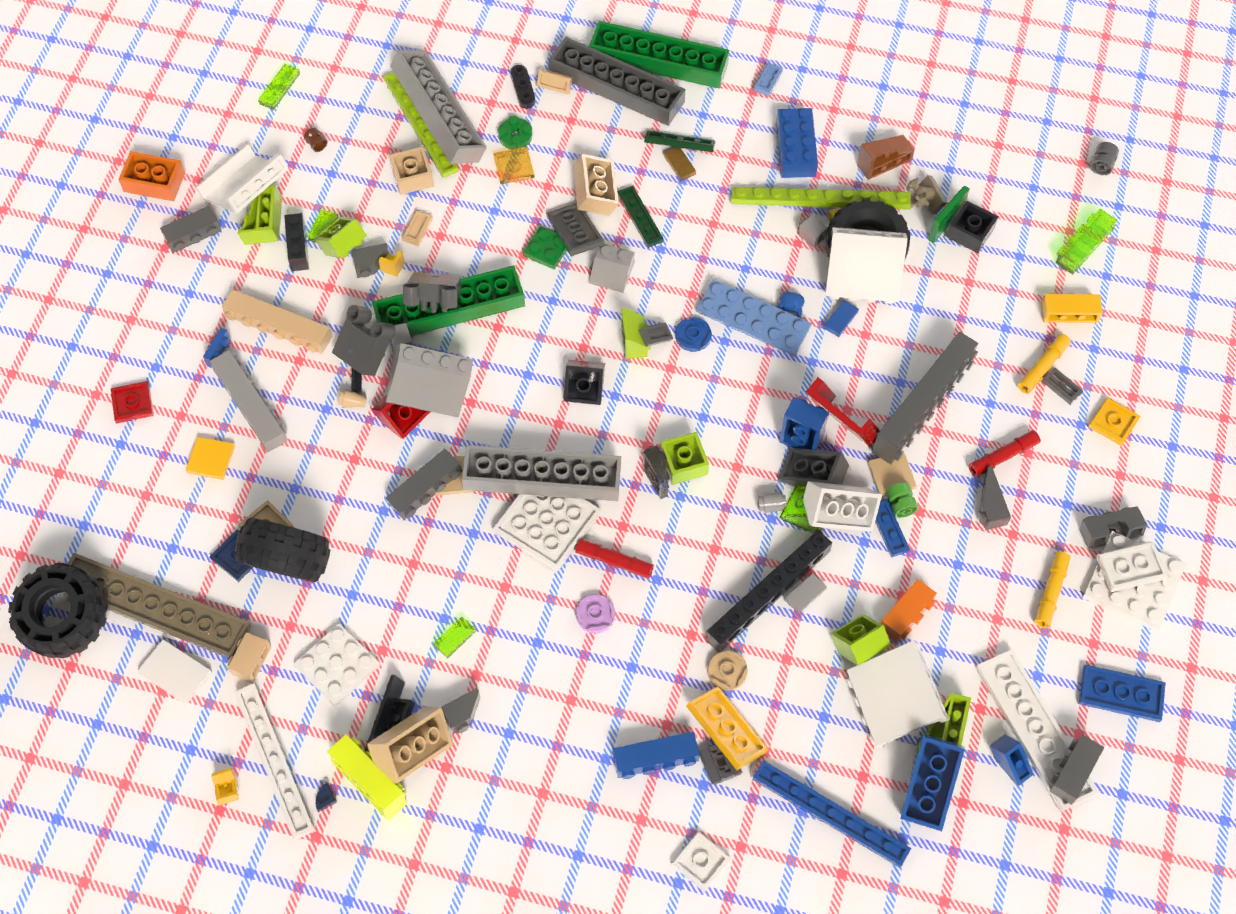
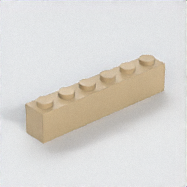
[221,289,333,354]

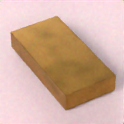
[664,147,696,181]

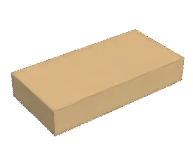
[536,68,573,94]
[402,210,433,246]

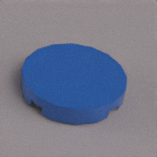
[675,317,712,352]

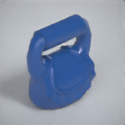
[776,291,805,318]

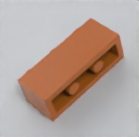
[881,578,937,642]

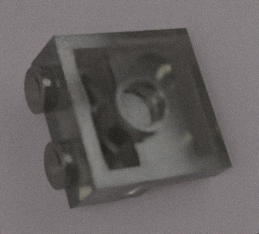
[642,445,670,499]

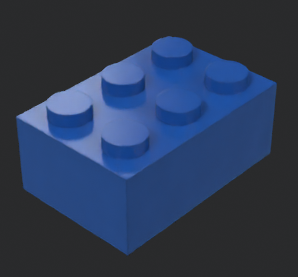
[779,397,829,450]

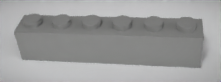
[210,350,287,452]

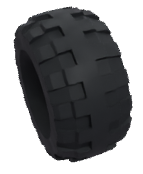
[825,199,911,262]
[234,518,331,582]
[8,563,108,658]

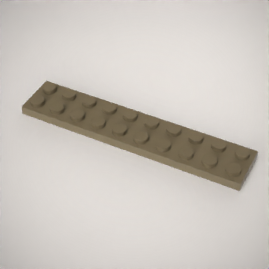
[64,553,251,658]

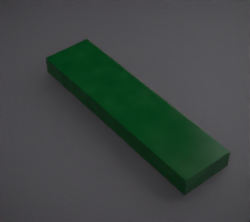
[644,130,716,153]
[617,185,664,248]

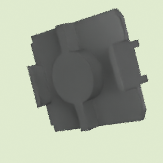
[699,745,743,785]

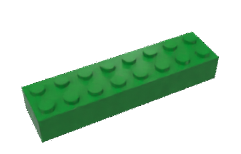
[589,21,730,89]
[372,265,525,336]

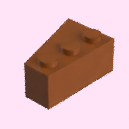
[857,135,915,180]

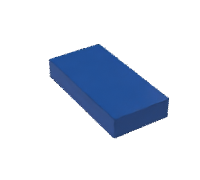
[824,300,859,337]

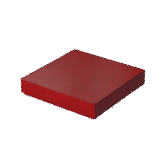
[110,381,154,424]

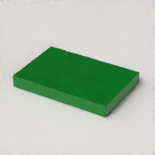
[929,186,970,244]

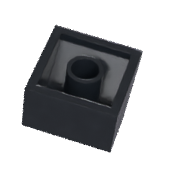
[564,360,606,405]

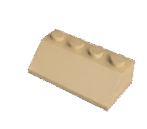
[367,707,453,783]

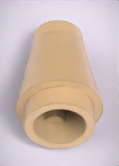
[338,389,367,408]

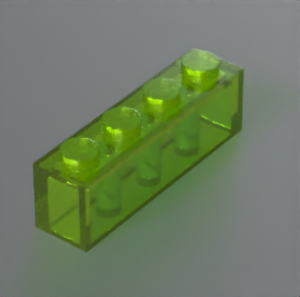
[1055,209,1118,275]

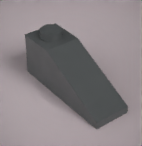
[978,466,1011,530]

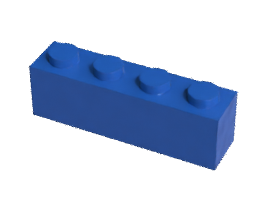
[612,732,700,779]

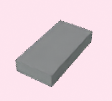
[785,573,827,614]

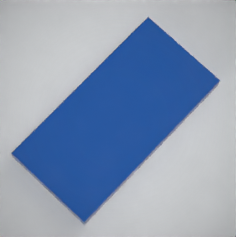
[1078,664,1166,722]

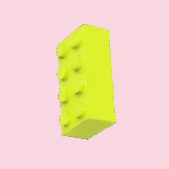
[327,734,407,822]

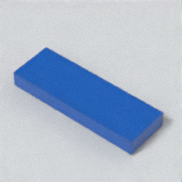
[875,499,910,558]

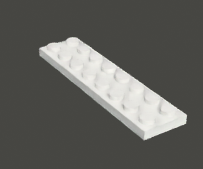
[976,649,1099,812]

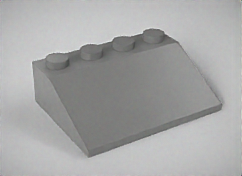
[386,343,473,417]

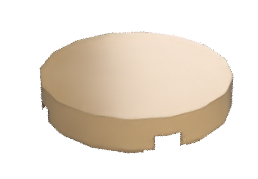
[707,650,748,691]

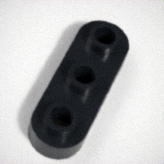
[510,65,535,109]

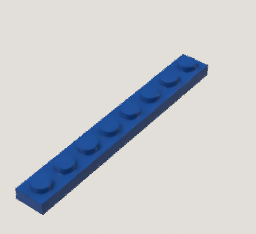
[752,760,912,868]

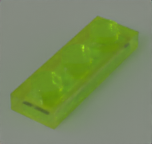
[258,63,300,110]

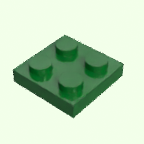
[523,226,567,270]

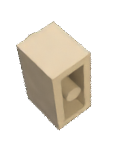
[227,632,271,683]

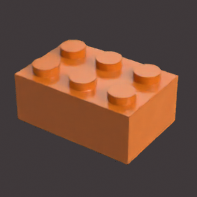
[118,151,185,201]

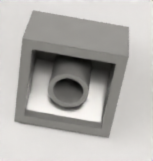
[589,244,635,293]

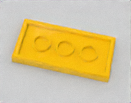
[686,686,769,771]

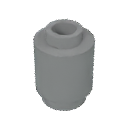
[758,492,787,513]

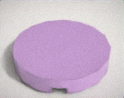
[576,594,615,634]

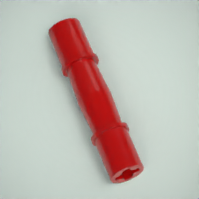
[968,430,1041,477]
[575,538,654,579]

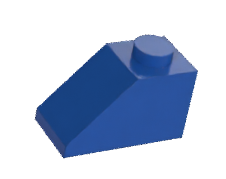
[990,734,1034,786]

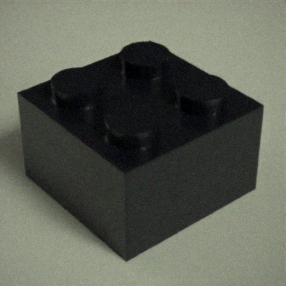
[947,201,999,254]

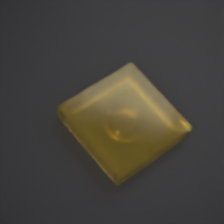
[493,147,535,185]

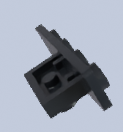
[365,675,415,753]

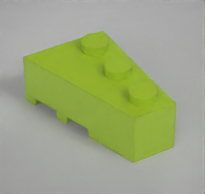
[237,185,282,245]
[916,693,972,754]

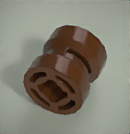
[303,128,328,152]

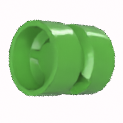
[886,482,919,518]

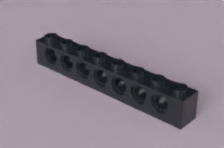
[705,530,833,653]

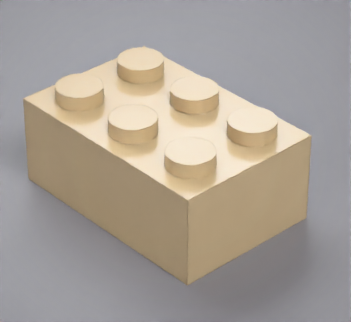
[573,154,619,216]

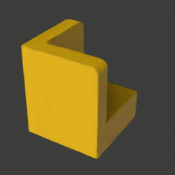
[379,251,405,277]

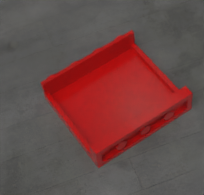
[806,377,880,448]

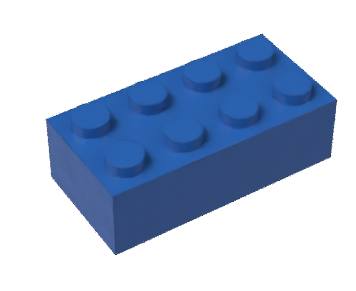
[776,108,818,178]
[900,734,965,832]

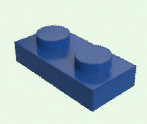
[203,327,231,368]

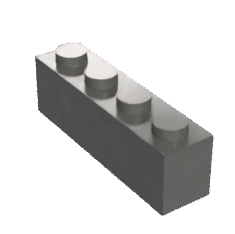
[386,448,463,520]

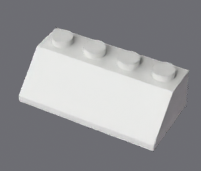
[803,481,882,532]

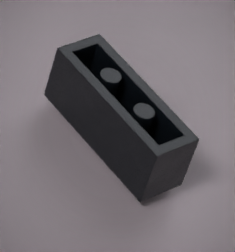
[284,213,309,272]

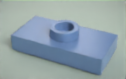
[754,63,783,96]

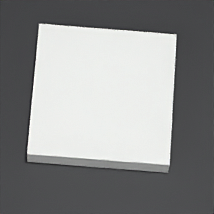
[671,831,732,893]

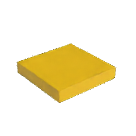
[1088,397,1141,446]
[186,437,235,480]

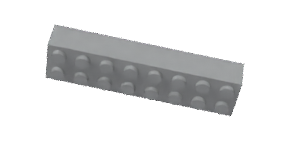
[390,50,487,164]
[462,445,622,501]

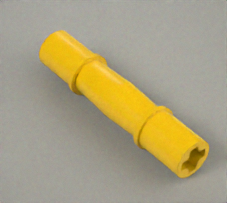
[1017,334,1071,394]
[1034,552,1071,628]

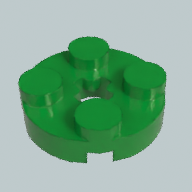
[498,116,533,149]

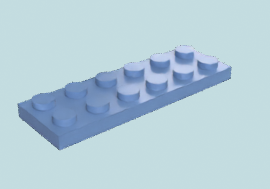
[696,279,812,357]

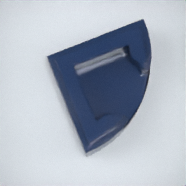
[315,783,337,813]

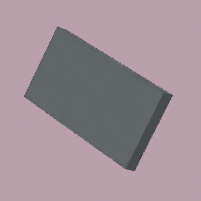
[546,203,605,256]

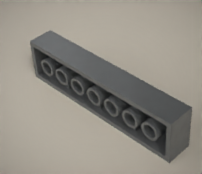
[549,37,686,126]
[872,331,979,465]

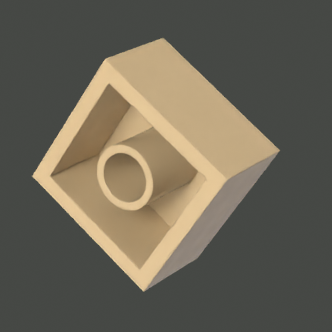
[389,146,434,195]

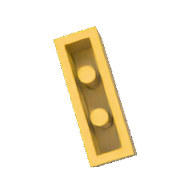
[1041,293,1103,323]

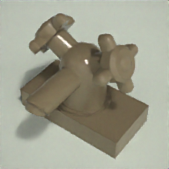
[906,175,948,214]

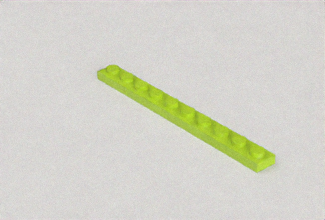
[731,187,911,210]

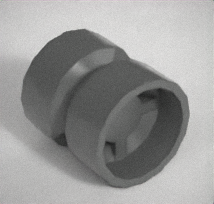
[1090,142,1119,175]

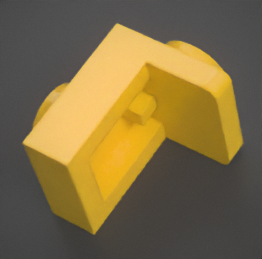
[211,768,239,806]

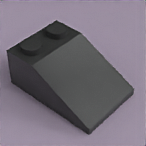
[778,448,849,490]

